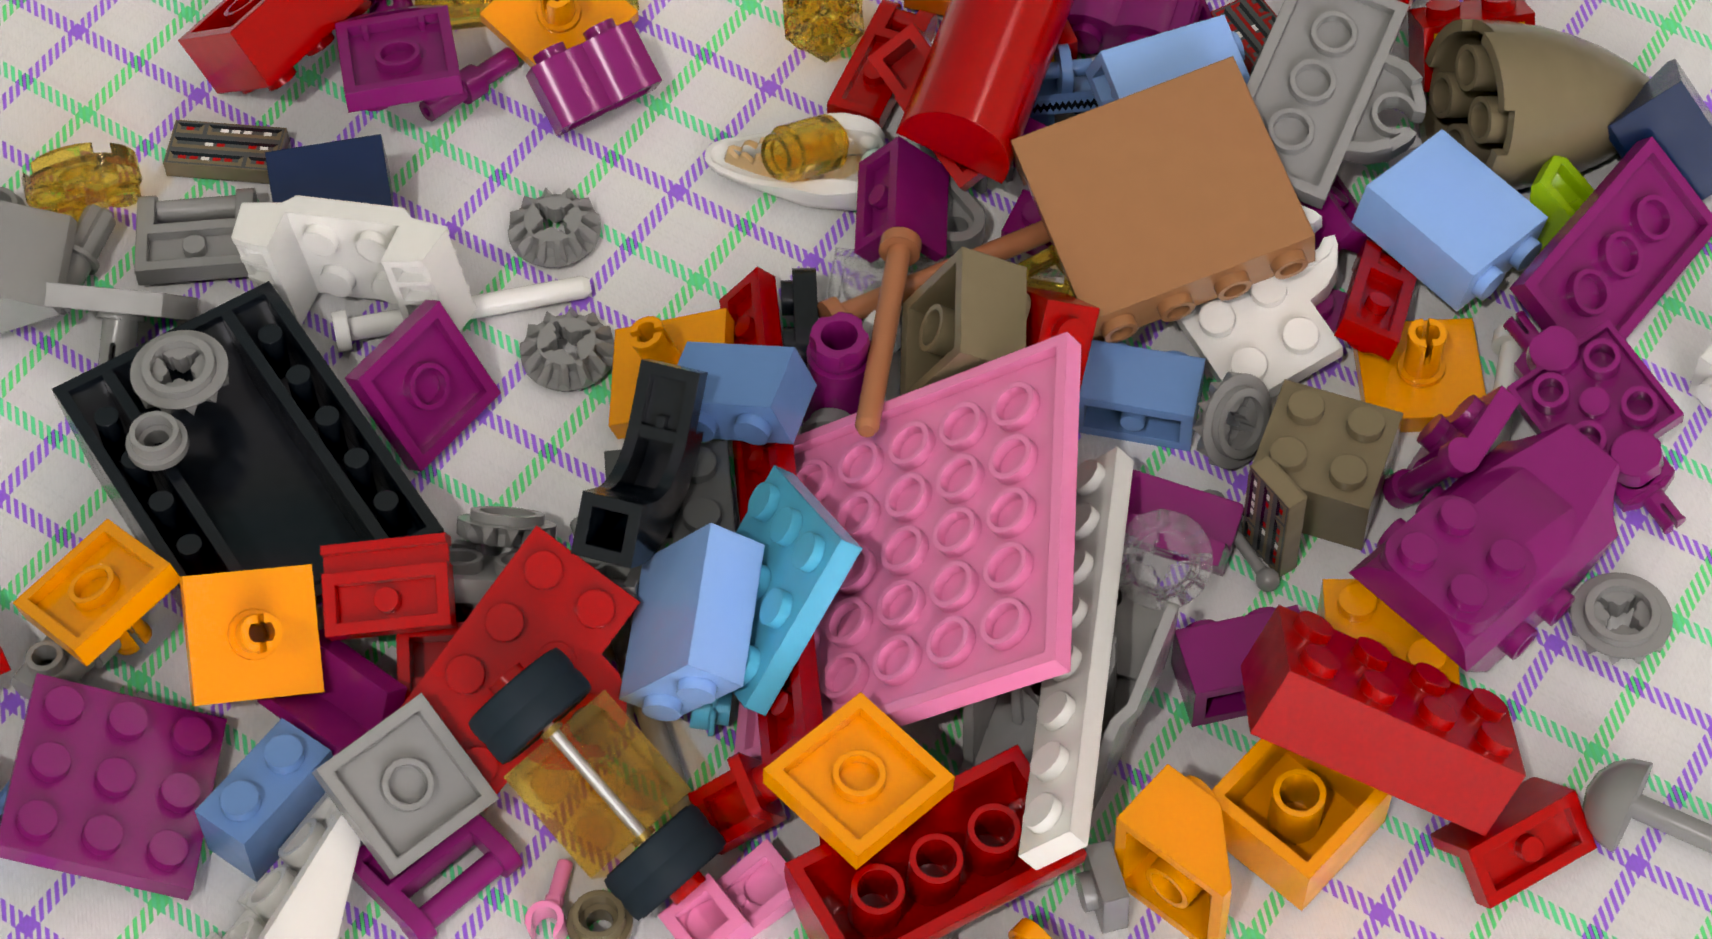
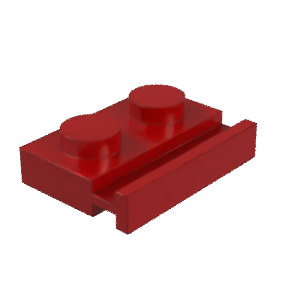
[320,532,457,641]

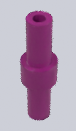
[419,47,519,122]

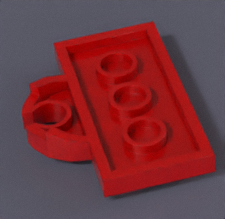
[399,525,640,811]

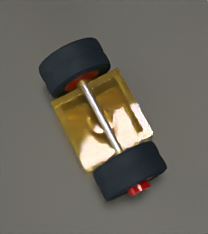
[468,648,727,921]

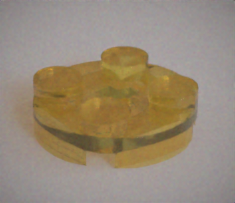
[21,142,142,221]

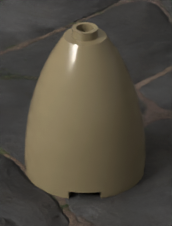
[1419,19,1650,190]

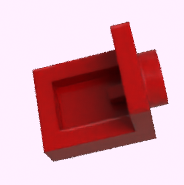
[687,752,788,855]

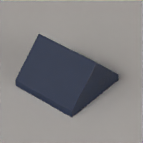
[1608,59,1712,200]
[265,134,394,206]

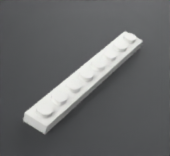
[1018,446,1134,871]

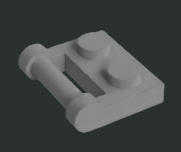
[134,188,258,286]

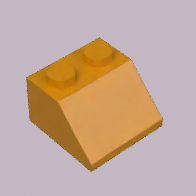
[1114,764,1232,939]

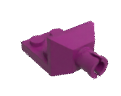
[335,0,464,113]

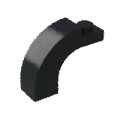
[571,359,708,568]

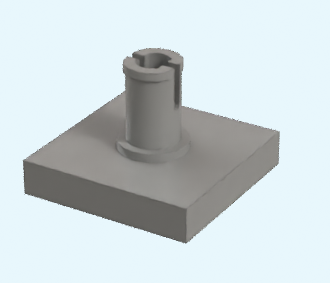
[44,282,198,367]
[312,693,500,880]

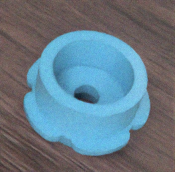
[689,692,733,736]

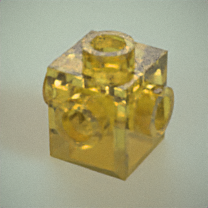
[782,0,865,63]

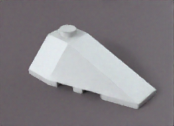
[206,793,361,939]

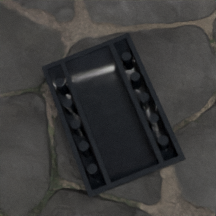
[52,281,444,612]

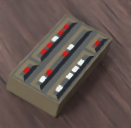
[163,120,290,184]
[1241,455,1307,577]

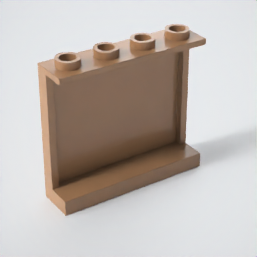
[1011,56,1315,343]

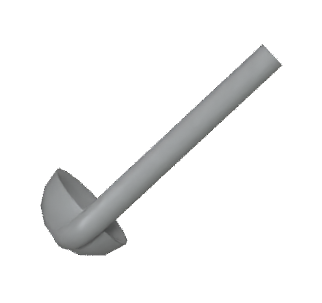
[1582,758,1712,854]

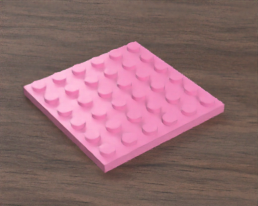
[734,332,1081,761]

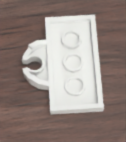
[1176,205,1343,398]

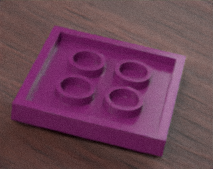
[0,673,227,900]

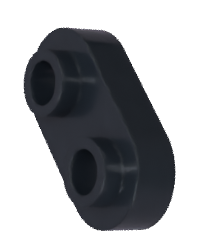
[781,267,818,367]

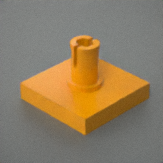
[480,0,639,67]
[609,308,735,439]
[1353,318,1486,433]
[13,519,180,667]
[179,564,325,706]
[763,692,955,870]

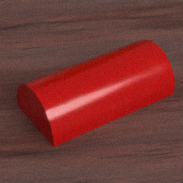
[896,0,1074,184]
[784,744,1087,939]

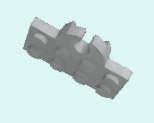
[1247,0,1426,210]

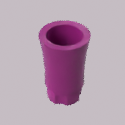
[803,312,870,423]

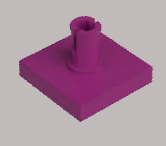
[345,300,501,472]

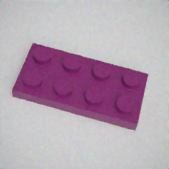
[1509,136,1712,340]

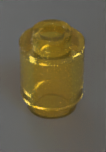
[761,114,849,182]

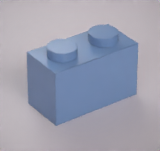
[1078,340,1206,452]
[677,341,817,445]
[195,718,333,882]

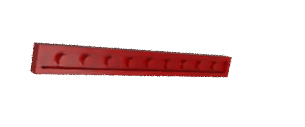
[719,267,823,769]

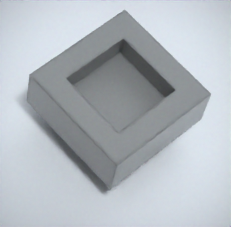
[1075,840,1130,934]

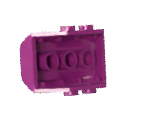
[1349,423,1621,672]

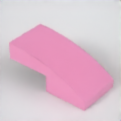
[657,839,794,939]

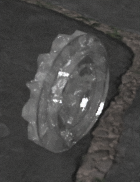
[1119,508,1213,611]

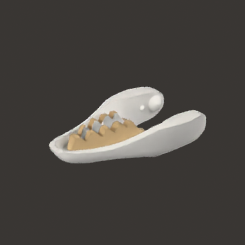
[705,113,886,211]

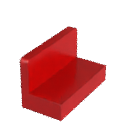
[1430,777,1597,909]

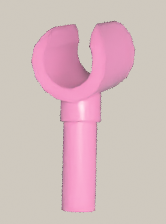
[525,859,573,939]

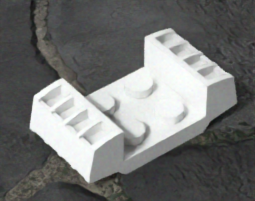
[231,195,477,331]

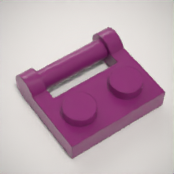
[1383,385,1520,509]
[352,814,523,939]

